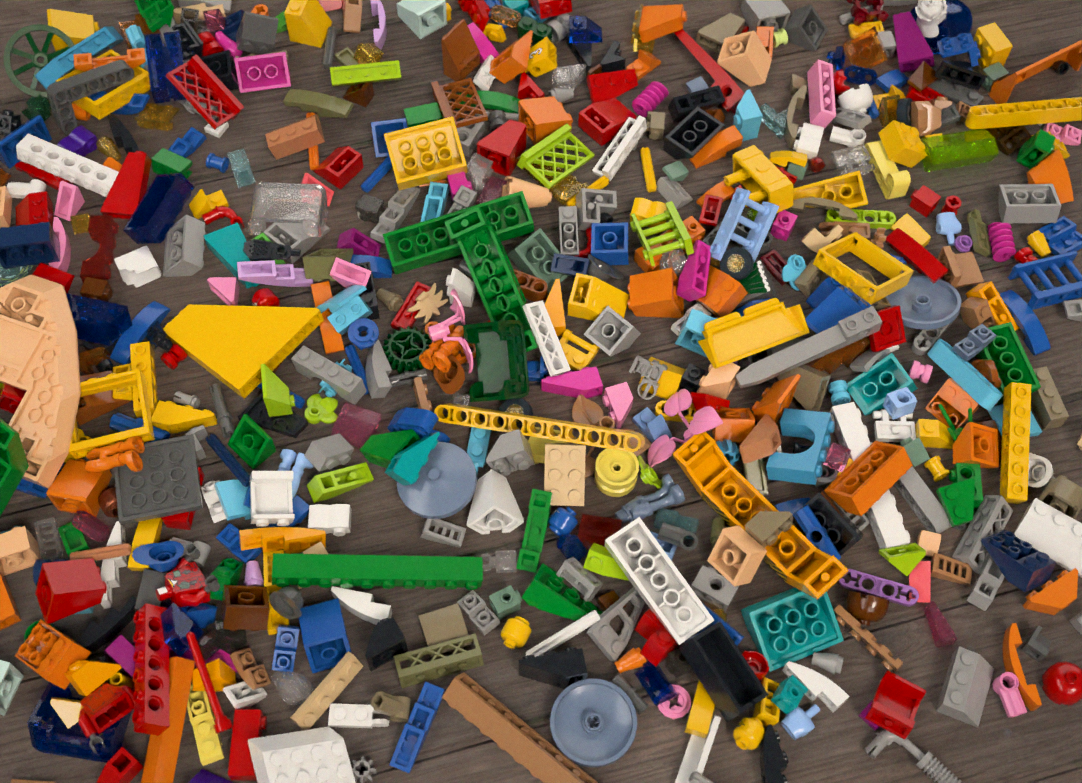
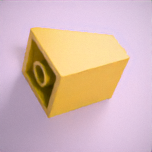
[284,0,332,48]
[47,9,100,51]

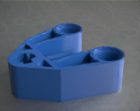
[387,407,450,443]

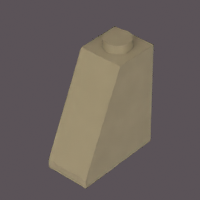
[696,13,745,54]
[777,364,831,411]

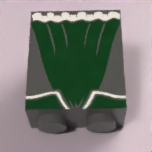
[732,260,779,312]

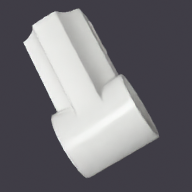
[829,126,866,151]
[7,179,47,199]

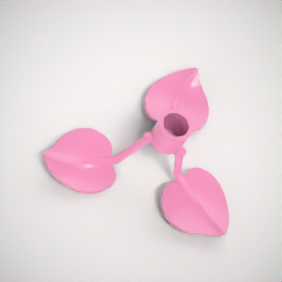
[428,289,473,374]
[648,389,723,467]

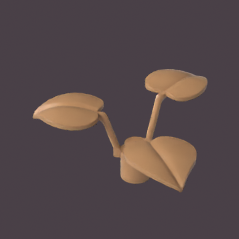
[572,394,651,478]

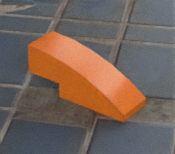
[688,125,743,169]

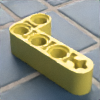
[864,140,911,200]

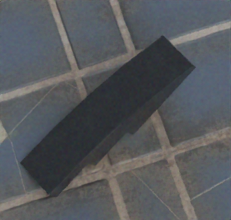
[107,113,139,154]
[75,596,137,654]

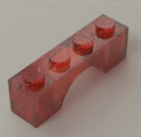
[80,215,118,283]

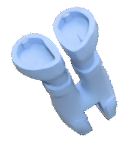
[278,449,314,499]

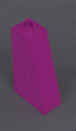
[893,11,935,73]

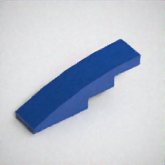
[389,682,446,773]

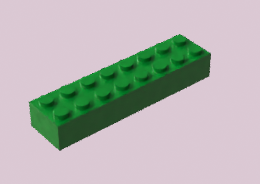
[383,191,535,275]

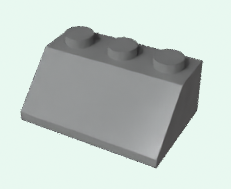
[999,184,1061,224]
[163,214,206,277]
[936,646,994,727]

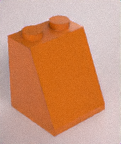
[519,96,573,145]
[627,268,684,318]
[46,459,112,517]

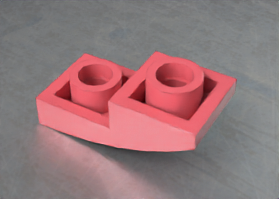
[909,561,931,603]

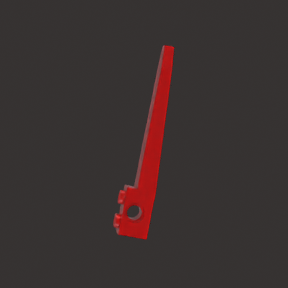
[674,29,745,114]

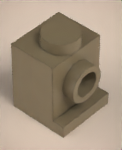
[646,111,665,140]

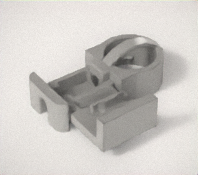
[629,355,668,400]

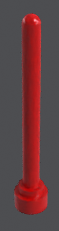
[186,632,233,734]

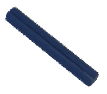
[206,434,250,487]

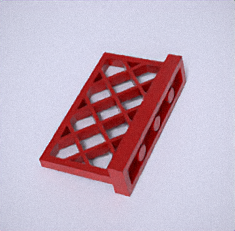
[166,54,245,130]

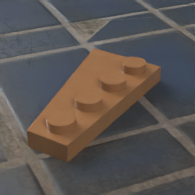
[833,604,903,673]

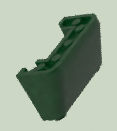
[463,320,529,402]

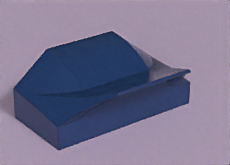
[215,9,245,42]

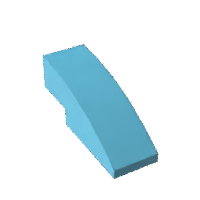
[420,182,449,222]

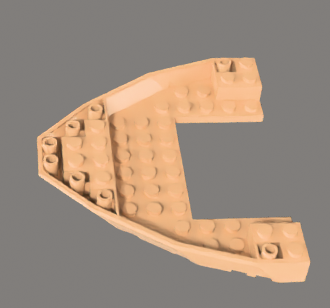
[0,275,81,489]

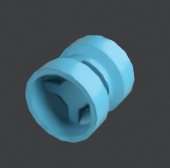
[828,380,851,406]

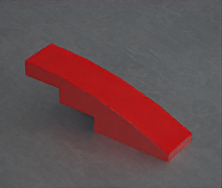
[885,228,948,284]

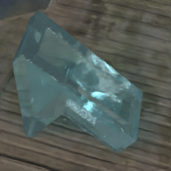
[760,103,788,139]
[227,148,256,188]

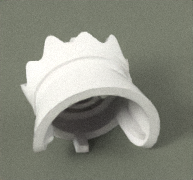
[915,0,947,38]

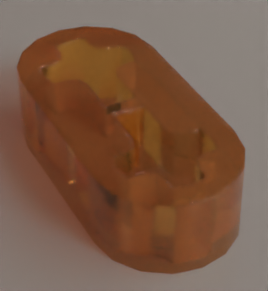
[491,5,521,27]

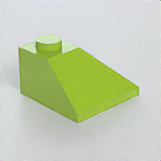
[261,364,296,417]

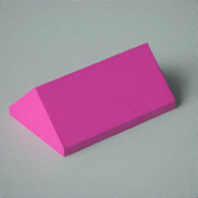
[234,52,291,93]

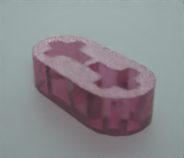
[72,511,109,542]

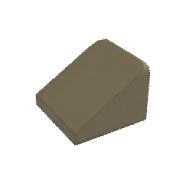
[790,74,808,95]

